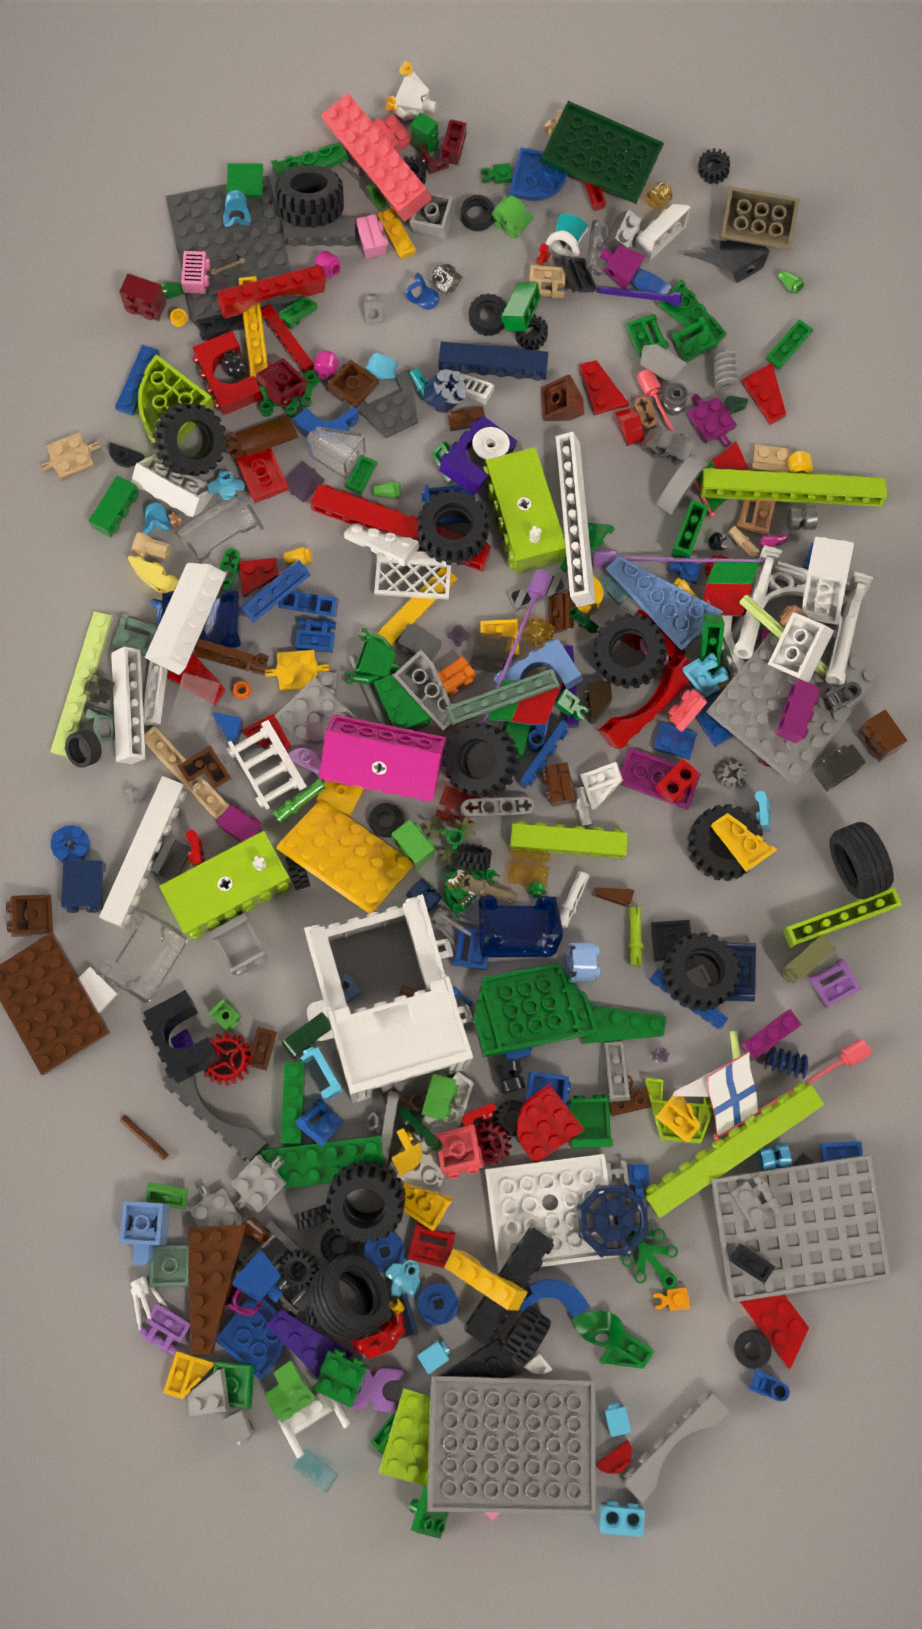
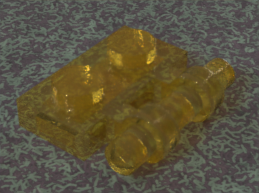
[508,849,550,887]

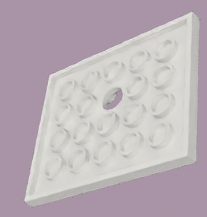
[485,1154,619,1273]

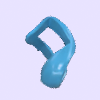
[223,190,251,227]
[143,502,172,534]

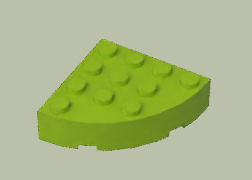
[138,355,214,446]

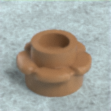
[168,511,183,529]

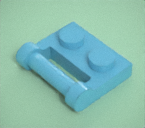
[755,791,772,832]

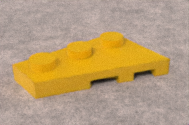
[711,813,778,872]
[403,1182,454,1231]

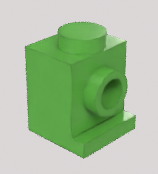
[209,999,242,1031]

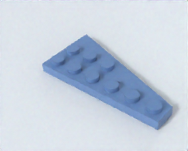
[605,556,723,651]

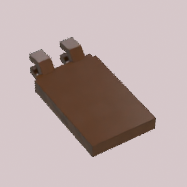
[224,415,298,459]
[194,639,269,675]

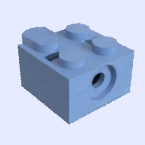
[120,1201,170,1265]

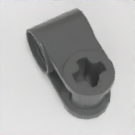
[822,681,862,713]

